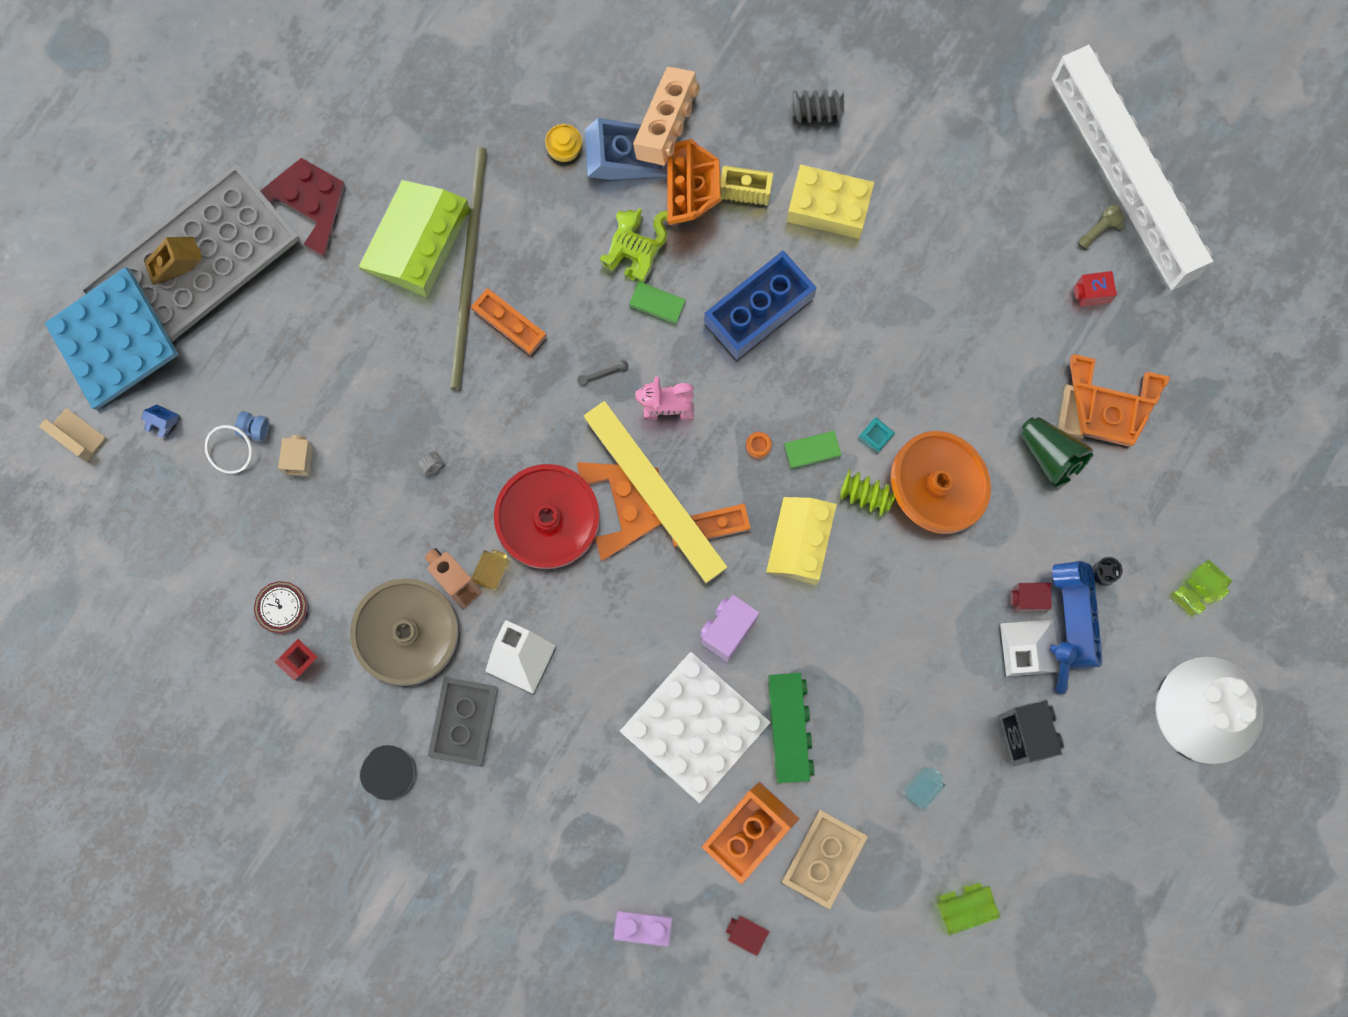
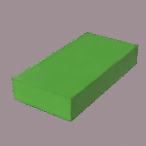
[629,282,686,324]
[784,430,841,469]

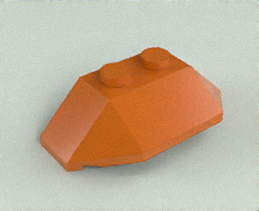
[667,139,721,225]

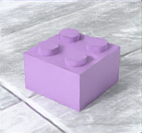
[700,595,759,663]

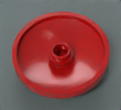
[494,464,600,569]

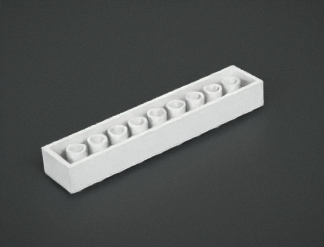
[1052,45,1213,291]

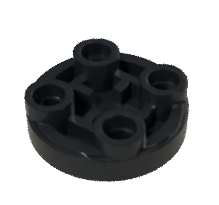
[359,745,415,800]

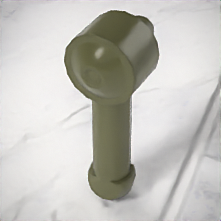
[1079,205,1125,248]

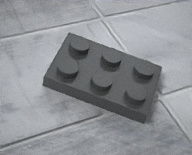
[428,677,497,766]

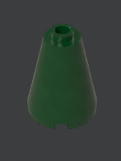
[1021,417,1094,488]

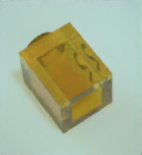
[471,549,511,593]

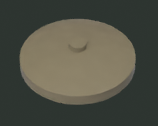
[350,579,458,686]

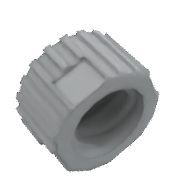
[418,451,444,476]

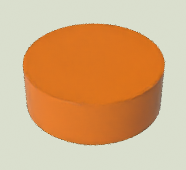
[746,432,772,459]

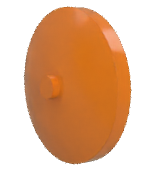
[891,431,991,534]

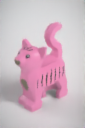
[635,376,694,420]

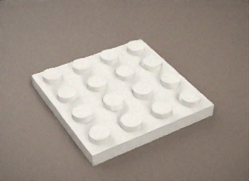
[620,652,771,804]

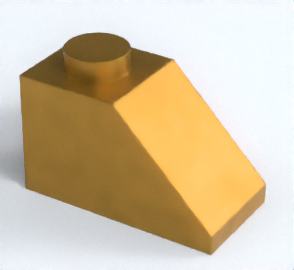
[144,236,202,285]

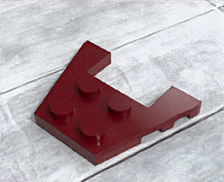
[260,158,345,258]

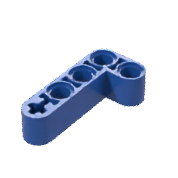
[1052,561,1102,670]

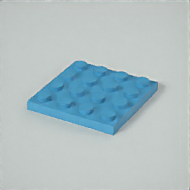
[45,267,179,410]

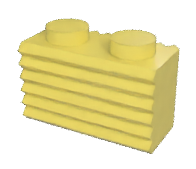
[721,165,773,206]

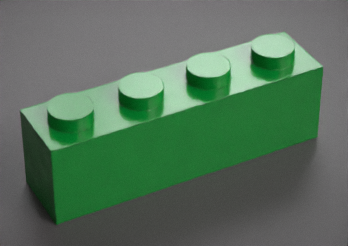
[768,673,815,784]

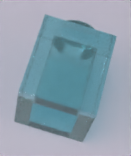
[901,767,946,810]

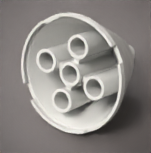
[1156,657,1264,764]

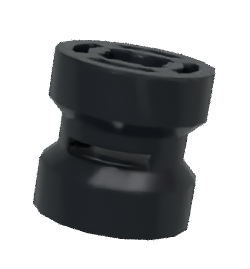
[1092,557,1123,587]

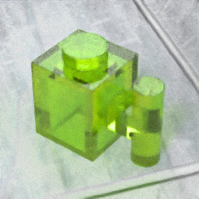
[1175,559,1232,615]

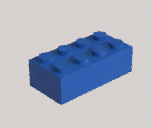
[704,250,817,360]

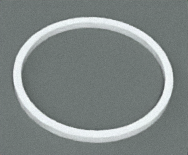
[205,425,253,474]

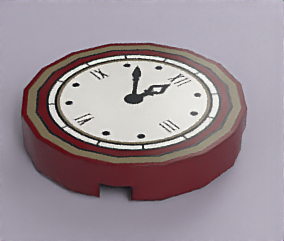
[254,581,308,634]

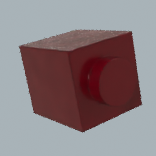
[1010,583,1052,613]
[725,915,770,956]

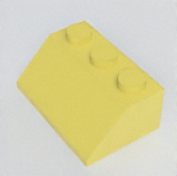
[766,497,837,585]

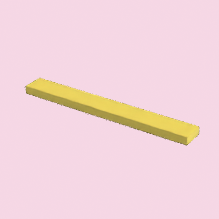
[583,401,728,584]

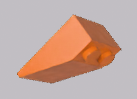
[701,782,800,885]

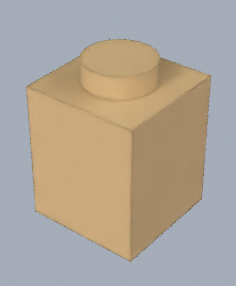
[278,435,313,476]

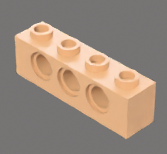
[633,66,700,166]

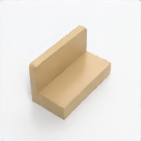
[39,409,106,462]

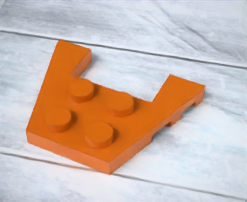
[1069,354,1170,447]
[577,462,662,562]

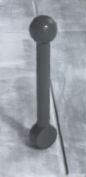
[577,360,628,386]

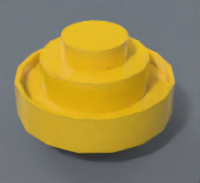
[545,124,582,162]

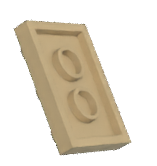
[781,810,868,910]

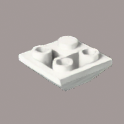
[1000,619,1059,677]
[485,620,556,694]

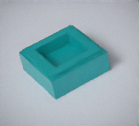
[858,417,895,454]

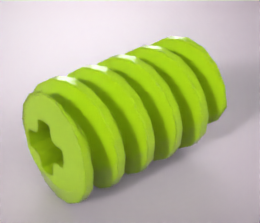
[840,468,895,517]

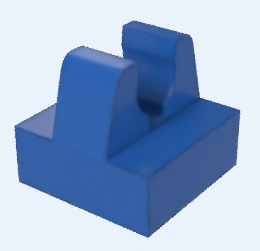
[141,404,179,438]

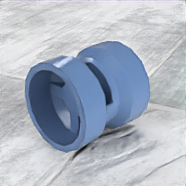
[235,411,269,442]

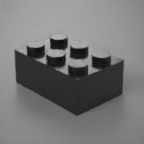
[1000,700,1064,767]

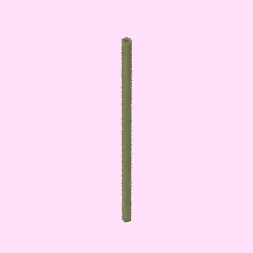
[450,147,487,390]

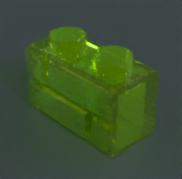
[934,882,1001,936]

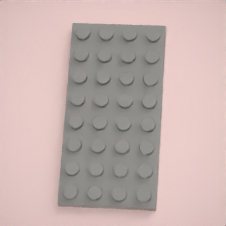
[76,163,300,342]

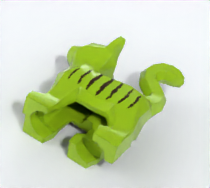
[600,208,668,283]

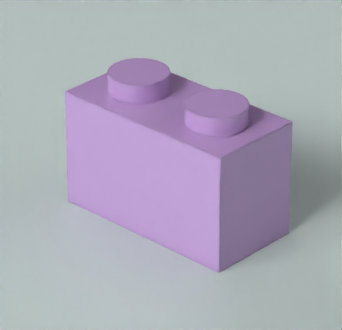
[613,910,672,947]

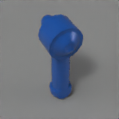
[1050,642,1077,694]

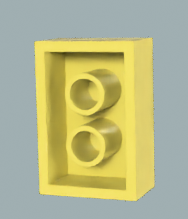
[786,164,874,240]

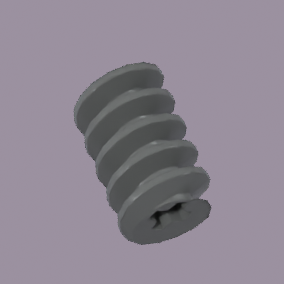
[792,90,844,123]

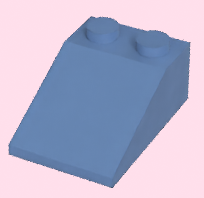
[585,118,667,180]

